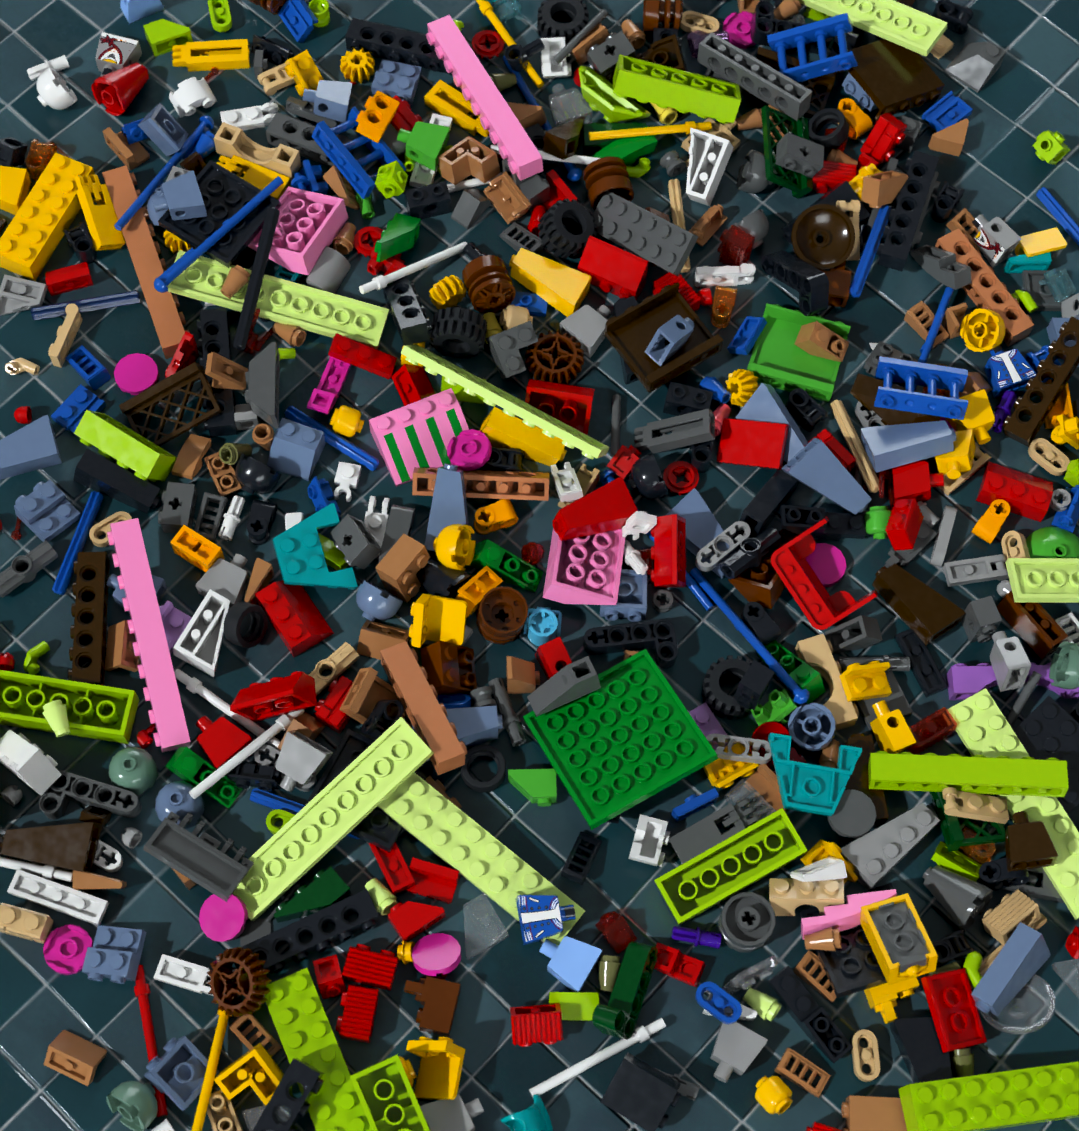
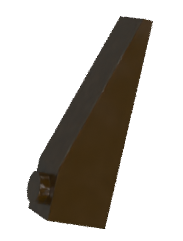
[605,34,688,84]
[850,373,941,426]

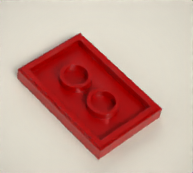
[717,418,789,470]
[921,968,987,1053]

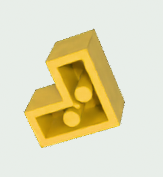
[214,1042,284,1105]

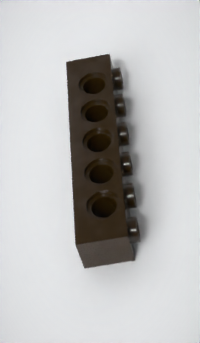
[1003,316,1079,447]
[68,551,110,686]

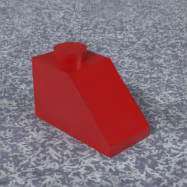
[388,901,446,942]

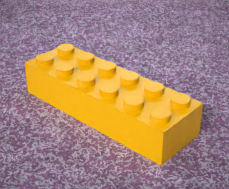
[0,152,95,281]

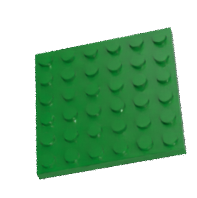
[523,649,718,830]

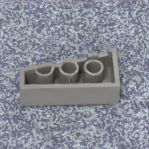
[840,803,940,890]

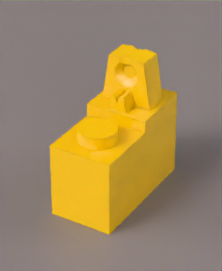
[864,977,920,1024]

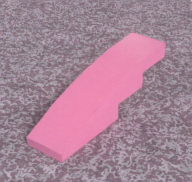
[801,889,897,940]

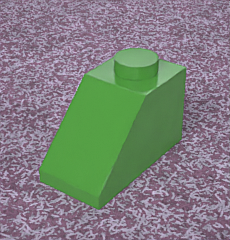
[508,769,557,807]

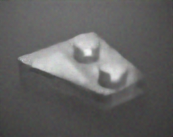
[463,893,509,960]
[722,955,779,995]

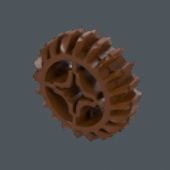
[525,329,584,384]
[206,947,272,1017]

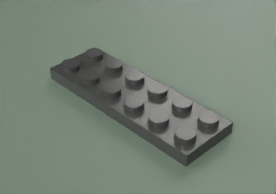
[592,190,698,276]

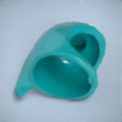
[500,1094,553,1131]

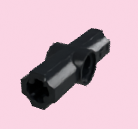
[720,527,782,580]

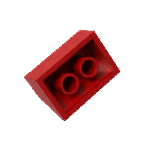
[577,235,649,300]
[522,379,595,435]
[976,461,1053,522]
[651,514,686,588]
[255,581,334,658]
[230,671,317,722]

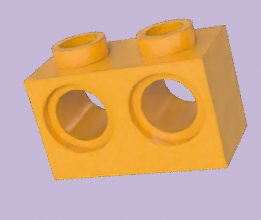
[356,90,400,143]
[170,525,225,573]

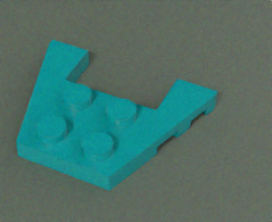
[272,503,358,590]
[768,733,862,816]

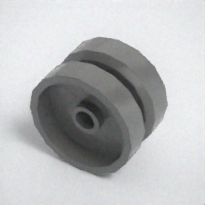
[718,892,776,952]

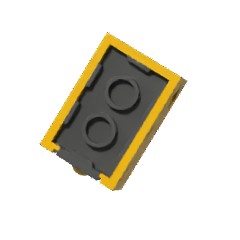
[860,893,938,985]

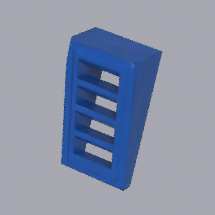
[65,345,111,390]

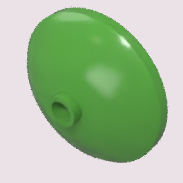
[1026,527,1079,558]

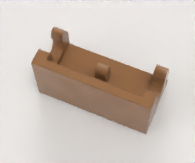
[483,171,531,225]

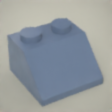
[267,418,326,481]

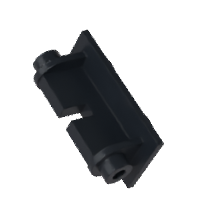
[251,35,295,66]
[229,763,282,792]

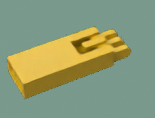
[172,39,250,72]
[424,80,489,137]
[217,155,291,200]
[75,174,125,251]

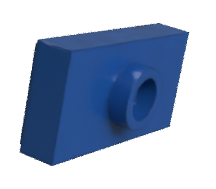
[505,291,547,317]
[727,316,767,355]
[671,788,719,822]

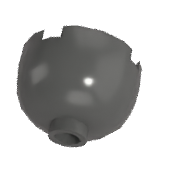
[737,149,775,194]
[726,209,769,249]

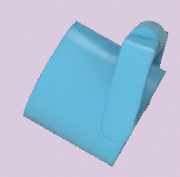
[524,607,562,646]

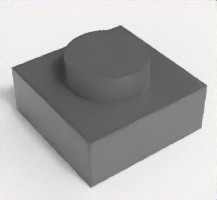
[254,50,269,79]

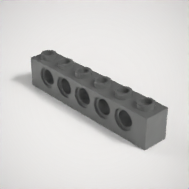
[697,32,812,121]

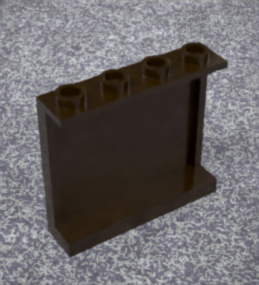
[837,39,945,121]
[604,282,723,393]

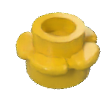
[397,940,415,964]

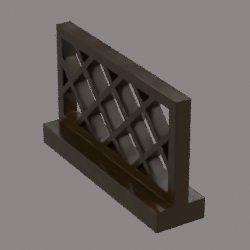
[743,47,837,117]
[119,362,222,447]

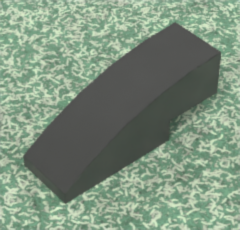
[911,244,972,290]

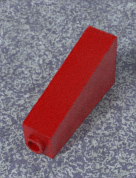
[552,477,638,541]

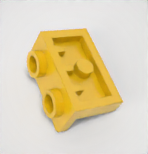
[284,50,324,97]
[840,660,892,702]

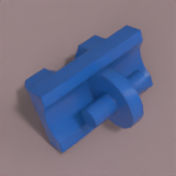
[291,160,328,195]

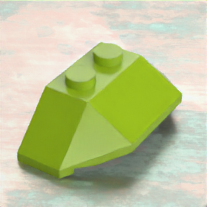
[579,66,651,123]

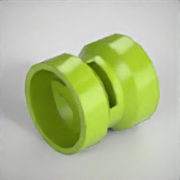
[308,0,330,27]

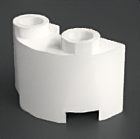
[540,37,571,78]
[169,77,217,118]
[629,814,670,867]

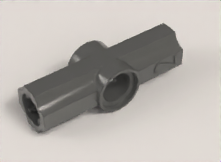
[0,540,59,598]

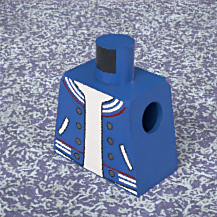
[985,344,1036,398]
[516,895,575,946]

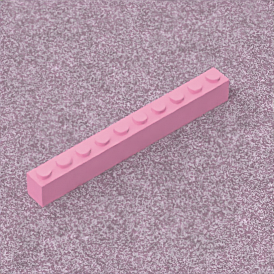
[426,15,543,181]
[107,518,191,753]

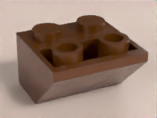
[421,641,477,695]

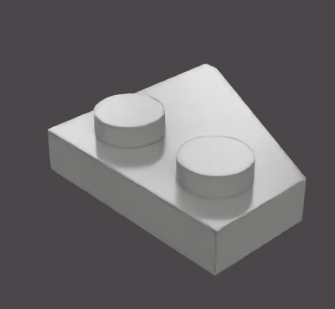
[0,274,48,316]

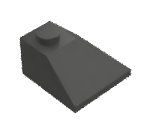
[944,41,1006,93]

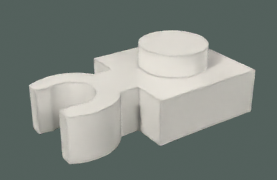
[334,462,362,502]
[622,511,657,540]

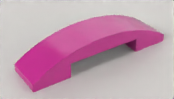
[307,356,351,414]

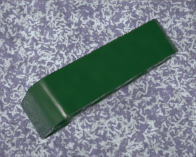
[592,941,658,1040]

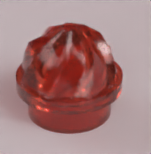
[521,542,545,565]

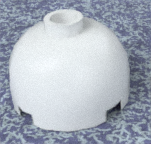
[36,67,78,110]

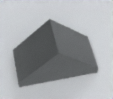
[451,188,492,230]

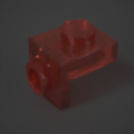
[595,911,637,954]

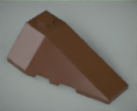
[728,529,799,609]

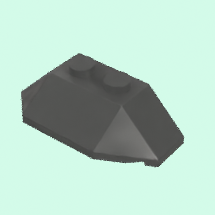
[245,342,280,428]

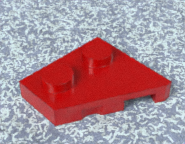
[165,332,199,378]

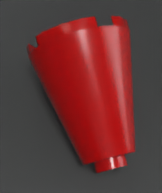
[91,63,149,116]

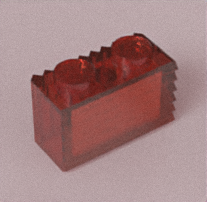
[717,225,755,266]
[908,707,957,755]

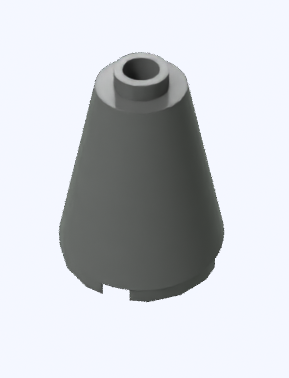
[922,865,993,930]

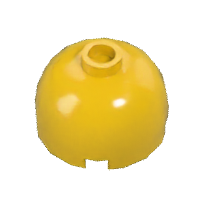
[960,309,1006,352]
[433,524,476,571]

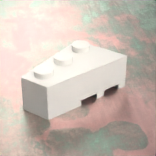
[686,128,734,206]
[173,589,230,678]
[0,729,62,796]

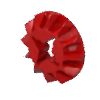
[472,30,504,59]
[354,226,383,257]
[663,461,699,496]

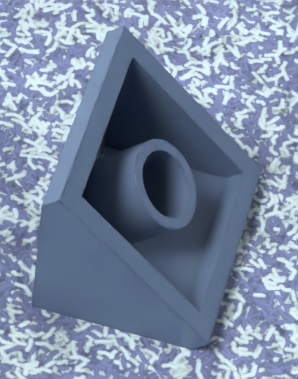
[138,103,189,156]

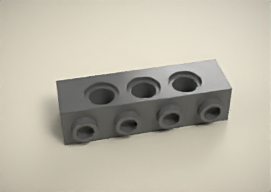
[266,112,354,167]

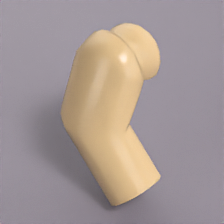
[5,358,40,375]

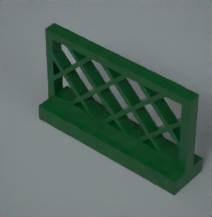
[761,105,813,199]
[930,755,1005,852]

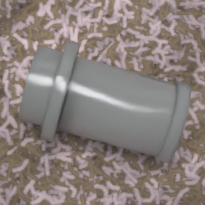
[918,500,940,528]

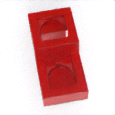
[654,942,706,987]

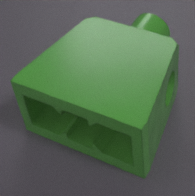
[397,121,450,171]

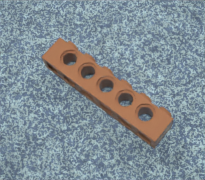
[935,228,1034,347]
[412,467,549,501]

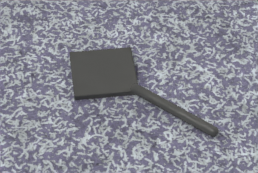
[240,883,300,947]

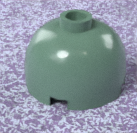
[1049,641,1079,690]
[109,747,158,796]
[106,1081,158,1131]

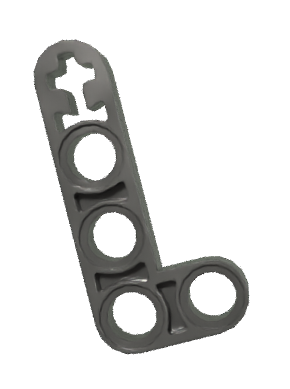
[39,770,142,820]

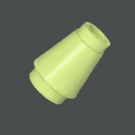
[42,700,70,737]
[365,878,398,915]
[743,987,782,1022]

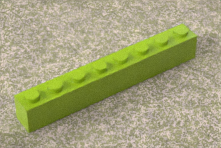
[868,751,1069,797]

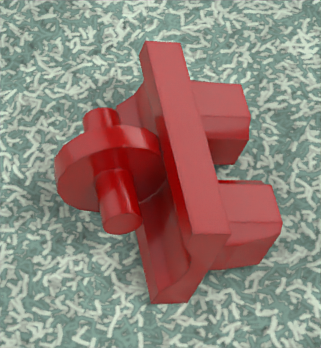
[367,247,406,276]

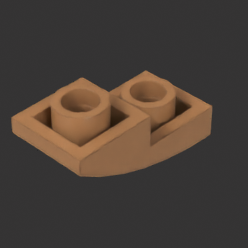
[172,434,212,480]
[204,452,242,497]

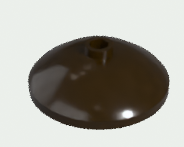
[791,204,855,269]

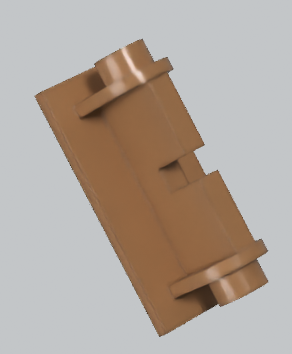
[688,204,728,247]

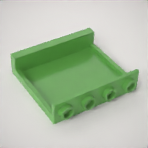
[747,303,851,403]

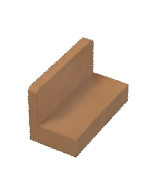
[570,23,610,66]
[102,127,150,171]
[105,620,141,672]
[357,620,410,660]
[743,764,787,814]
[44,1030,107,1086]

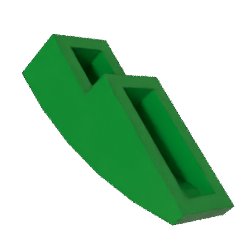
[591,126,658,166]

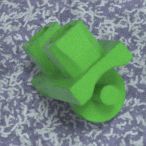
[751,688,797,726]

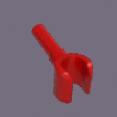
[137,724,156,749]

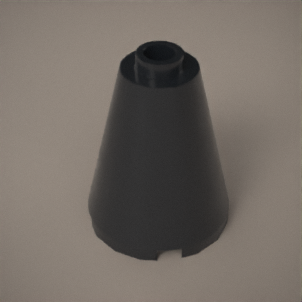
[416,558,474,599]

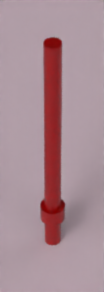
[134,965,168,1117]

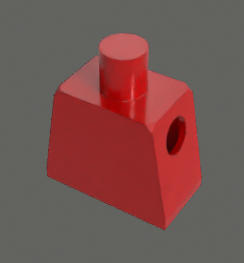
[892,461,944,502]
[535,636,572,679]
[196,715,252,769]

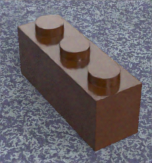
[997,591,1069,660]

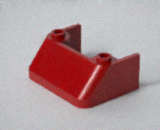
[771,516,878,630]

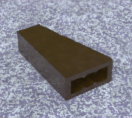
[872,563,966,646]
[845,733,889,825]
[0,822,102,872]

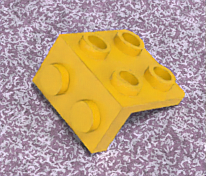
[409,593,467,648]
[406,1037,466,1100]

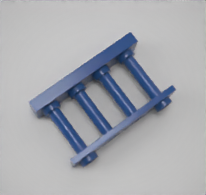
[767,13,858,82]
[311,107,406,199]
[874,356,968,420]

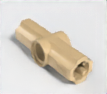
[309,642,360,696]

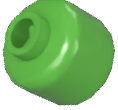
[864,506,892,540]

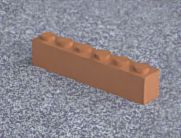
[380,641,467,775]

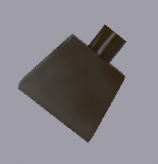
[1005,811,1058,872]

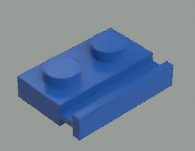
[278,0,318,43]
[922,91,973,132]
[51,384,106,437]

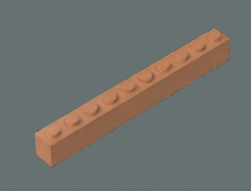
[102,165,190,359]

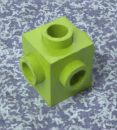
[1032,130,1070,165]
[375,160,408,199]

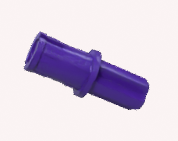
[990,390,1017,433]
[671,926,721,949]

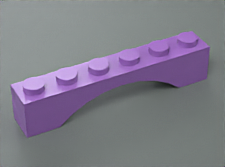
[946,662,1079,700]

